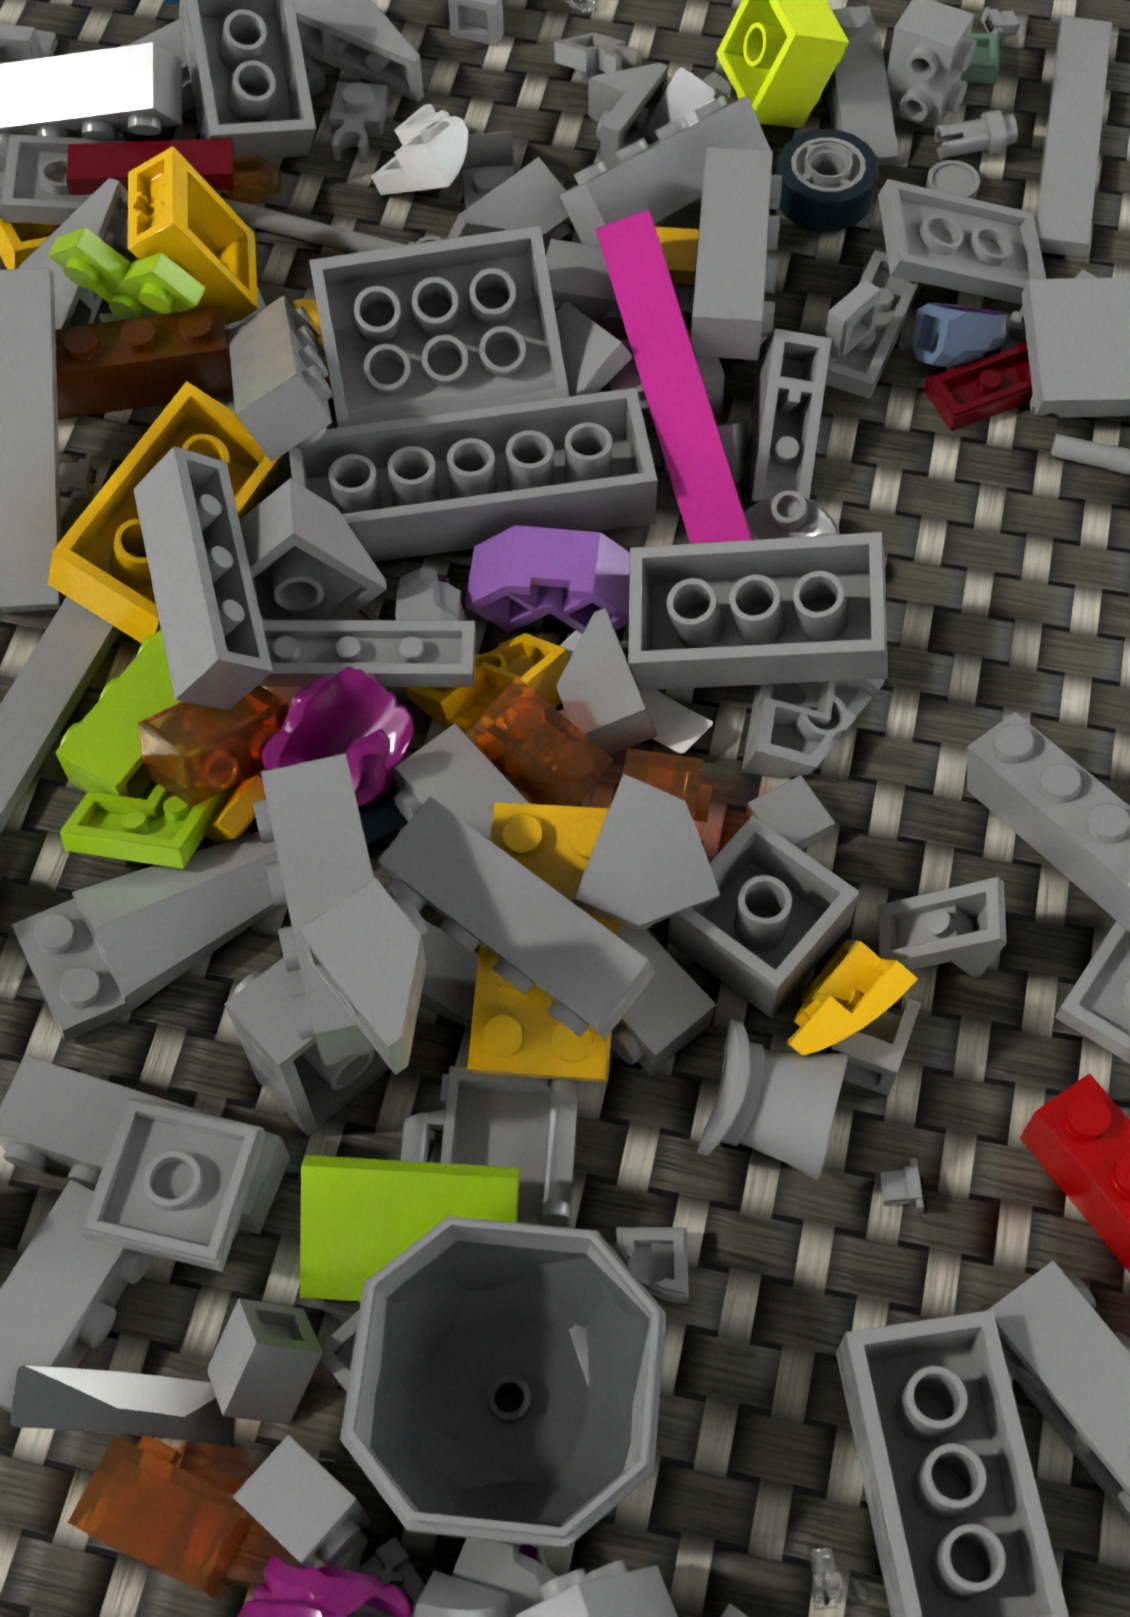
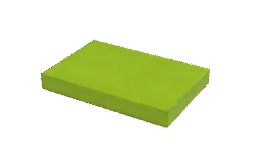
[300,1155,520,1302]

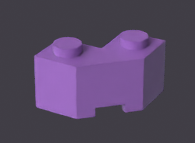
[465,525,630,634]

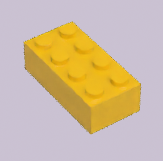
[47,381,285,644]

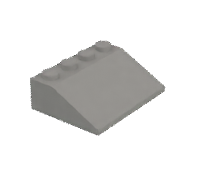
[309,225,569,427]

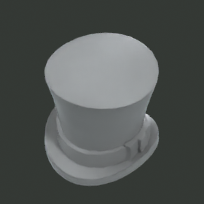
[697,1019,848,1182]

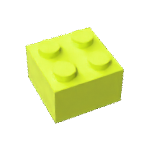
[716,0,849,129]

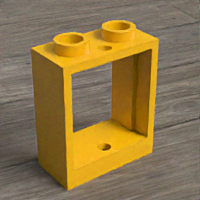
[128,146,258,326]

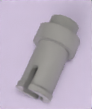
[935,110,1018,160]

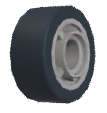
[776,129,879,232]

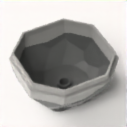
[340,1216,666,1548]

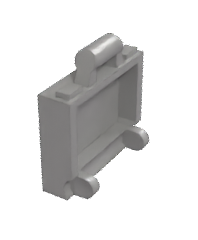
[1019,277,1130,418]
[400,1066,579,1228]

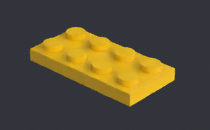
[467,802,621,1083]

